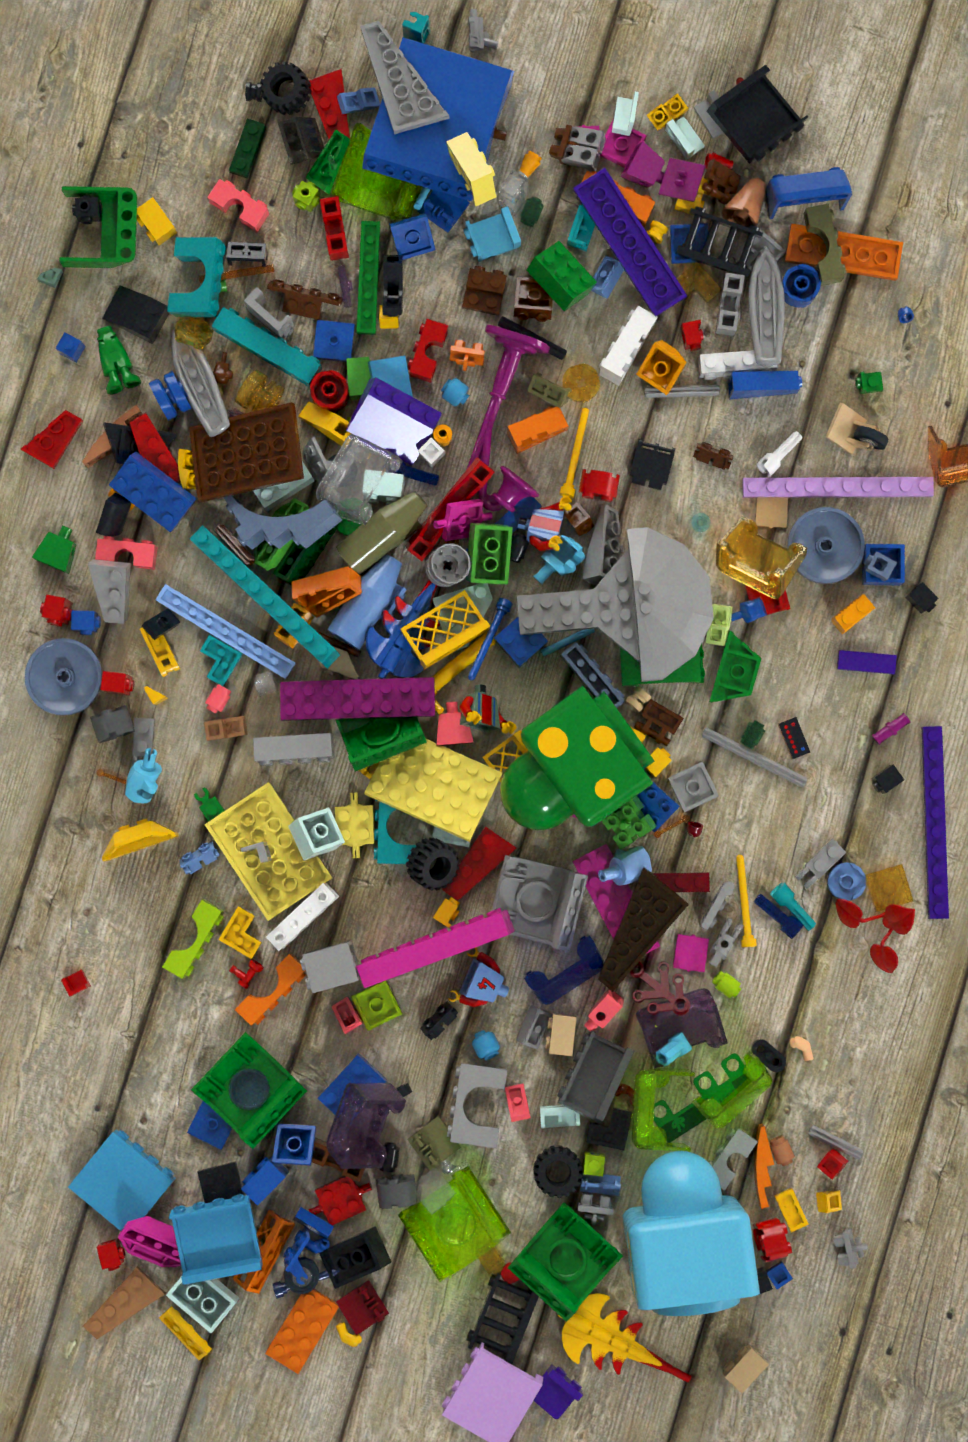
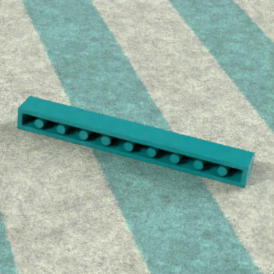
[190,525,340,669]

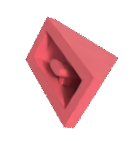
[331,996,363,1034]

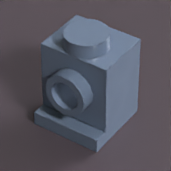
[864,551,897,582]

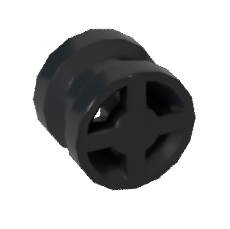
[245,82,263,102]

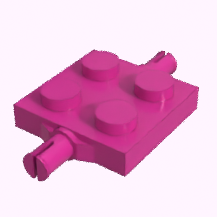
[433,499,493,541]

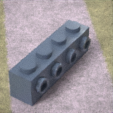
[560,642,625,708]

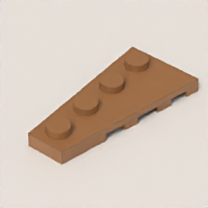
[83,1266,166,1339]

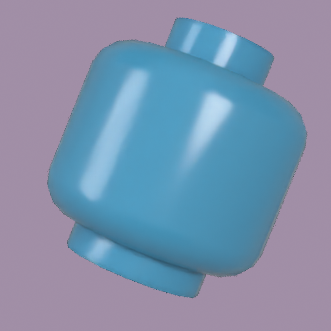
[441,378,470,406]
[472,1030,500,1060]

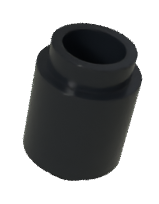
[510,534,529,563]
[378,1142,400,1172]

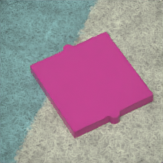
[673,934,709,972]

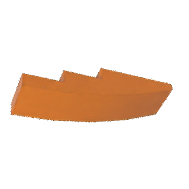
[754,1124,774,1209]

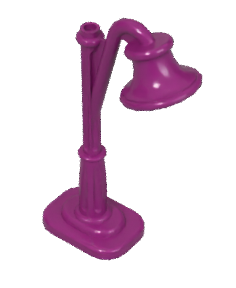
[461,324,550,512]

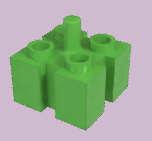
[602,796,657,850]

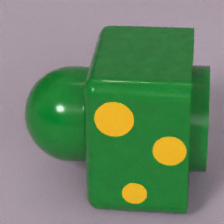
[500,686,655,830]

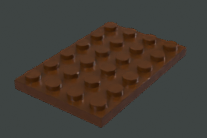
[189,402,304,502]

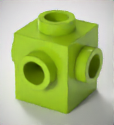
[292,181,321,212]

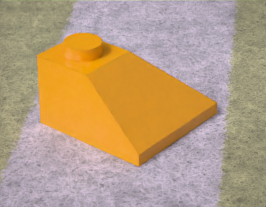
[636,340,687,395]

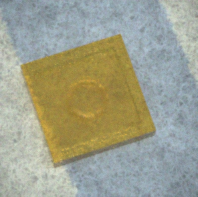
[865,864,913,912]

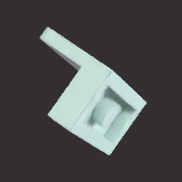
[612,91,639,136]
[665,117,705,160]

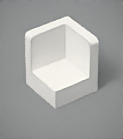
[418,438,445,468]

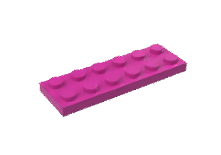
[572,844,660,954]

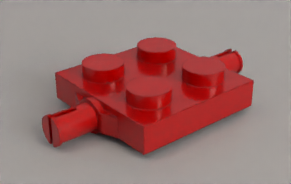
[309,1176,373,1225]

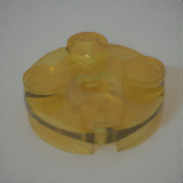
[174,317,213,349]
[562,364,600,403]

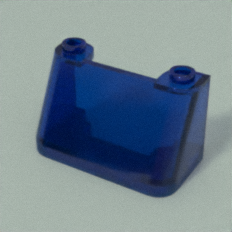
[523,934,605,1005]

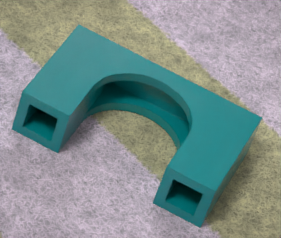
[167,237,226,317]
[374,800,416,864]

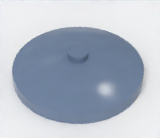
[787,507,865,584]
[25,638,103,716]

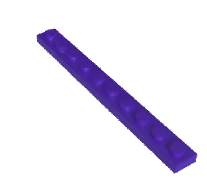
[921,726,949,919]

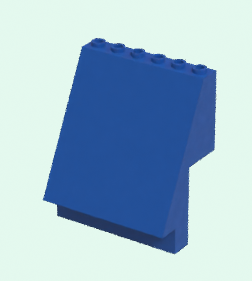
[362,37,515,201]

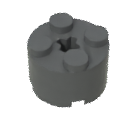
[90,705,135,743]
[376,1173,417,1209]

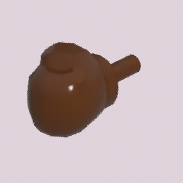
[213,352,233,384]

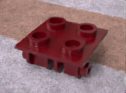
[336,1280,389,1335]

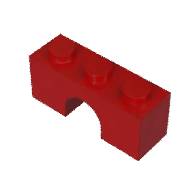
[320,196,349,261]
[407,319,449,383]

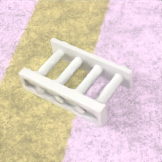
[266,882,340,951]

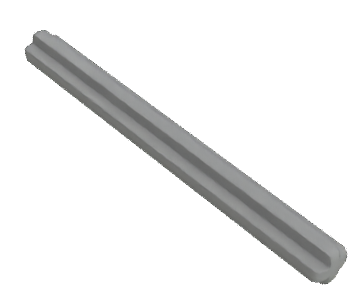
[702,728,807,787]

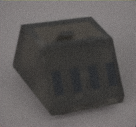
[278,117,324,165]

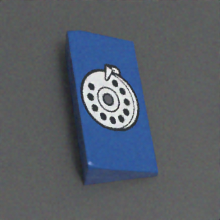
[293,1207,334,1239]

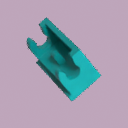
[402,12,430,43]
[567,204,595,252]

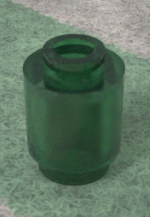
[520,197,544,227]
[740,720,766,750]

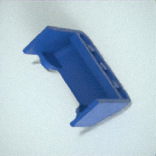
[766,167,852,220]

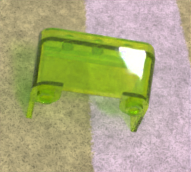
[632,1068,695,1152]

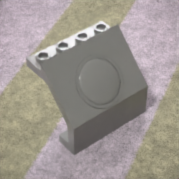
[492,855,588,951]

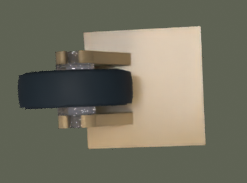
[826,403,889,454]

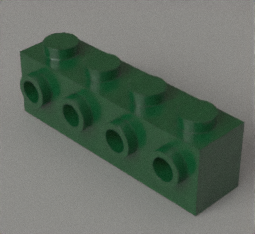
[273,525,338,586]

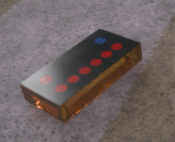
[778,717,810,759]

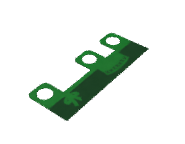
[648,1053,758,1144]

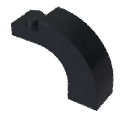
[382,255,403,317]

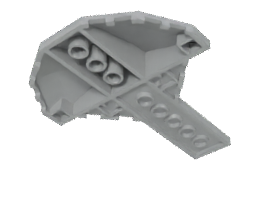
[517,527,714,682]

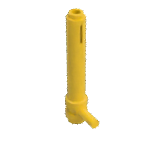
[432,632,496,714]

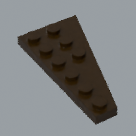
[598,866,689,992]

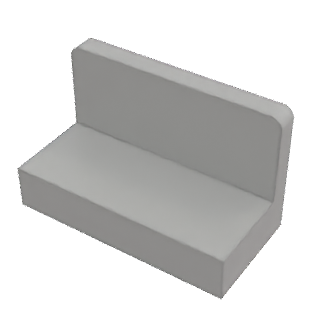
[694,90,724,139]
[240,842,272,863]

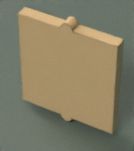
[755,497,788,529]

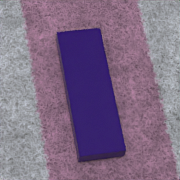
[837,650,897,675]

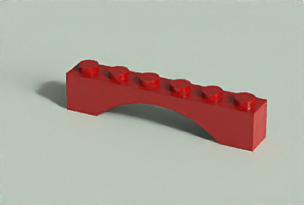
[405,457,495,561]

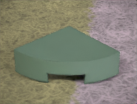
[37,268,63,288]

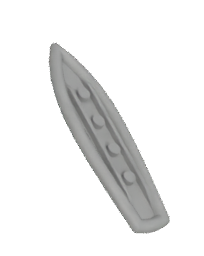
[749,246,785,366]
[171,328,230,437]

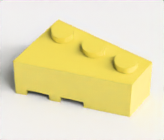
[446,132,496,206]

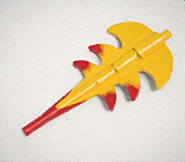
[557,1293,691,1383]

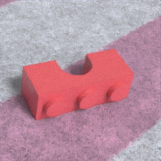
[207,179,269,232]
[95,536,158,570]

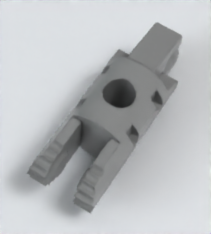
[709,917,744,967]

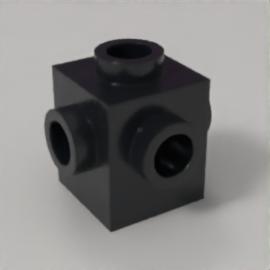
[72,195,102,225]

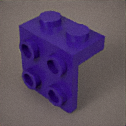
[533,1364,583,1419]

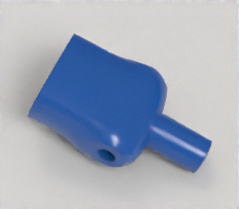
[731,597,767,623]

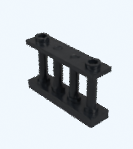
[675,206,763,278]
[466,1270,539,1364]

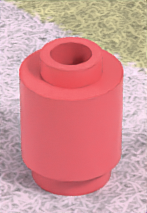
[205,684,231,714]

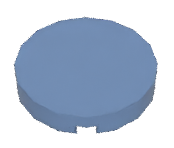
[827,862,866,901]

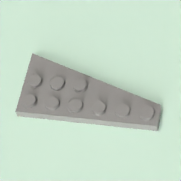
[360,21,449,134]

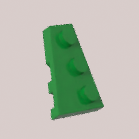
[305,130,350,194]

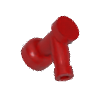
[229,959,264,989]

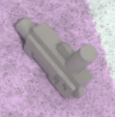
[468,9,499,52]

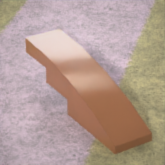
[82,405,143,468]

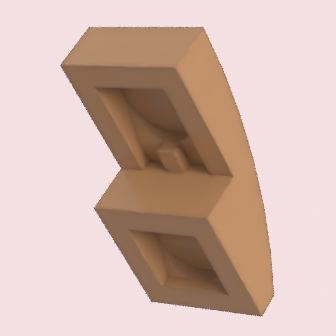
[204,716,248,741]

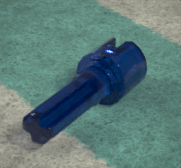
[386,457,439,486]
[754,894,804,939]

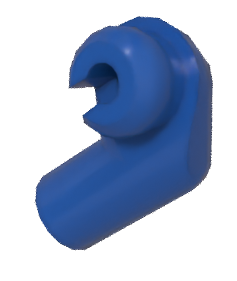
[304,1238,330,1254]

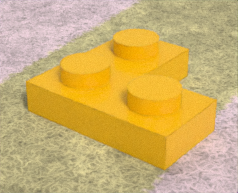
[218,906,262,959]

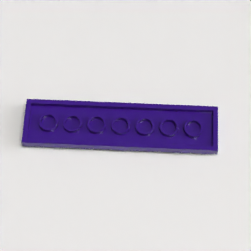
[573,168,687,317]

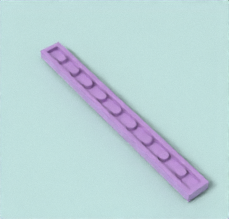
[742,477,934,498]

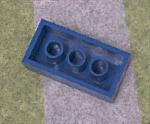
[109,451,197,533]

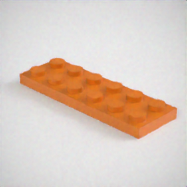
[785,223,903,281]

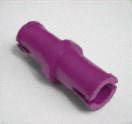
[872,713,911,745]

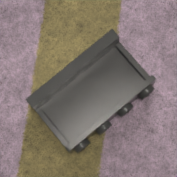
[557,1030,634,1124]

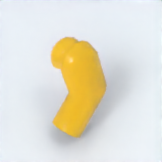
[336,1322,362,1347]

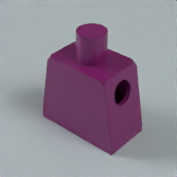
[620,142,665,188]

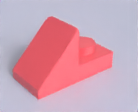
[505,1083,531,1122]

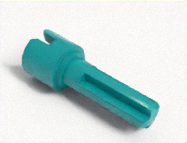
[770,882,816,931]

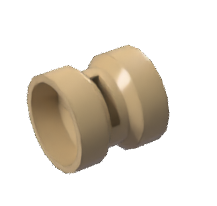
[625,686,652,712]

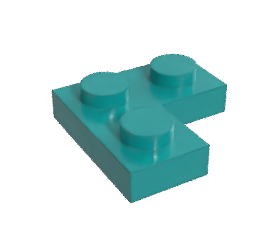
[200,635,243,687]

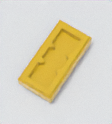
[774,1188,809,1233]

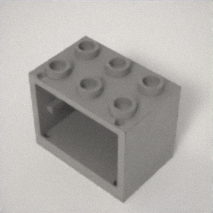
[300,940,361,993]

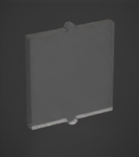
[416,1168,456,1215]

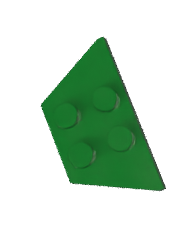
[709,631,762,703]

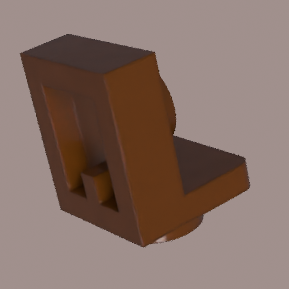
[564,502,594,537]

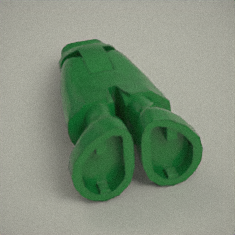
[97,326,141,395]

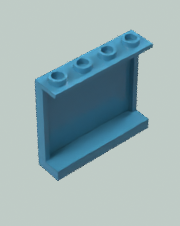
[68,1129,176,1231]
[169,1194,263,1285]

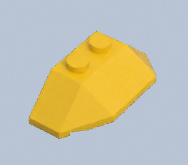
[102,818,179,861]

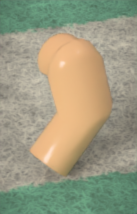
[790,1036,814,1061]

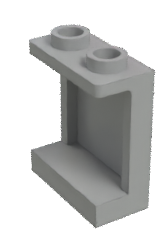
[244,287,294,339]

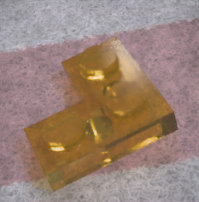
[677,261,722,303]

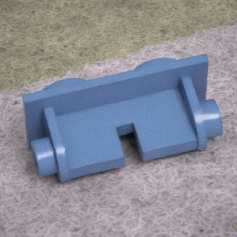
[179,841,220,874]
[580,1172,621,1196]

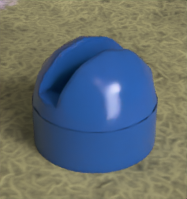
[897,306,914,323]

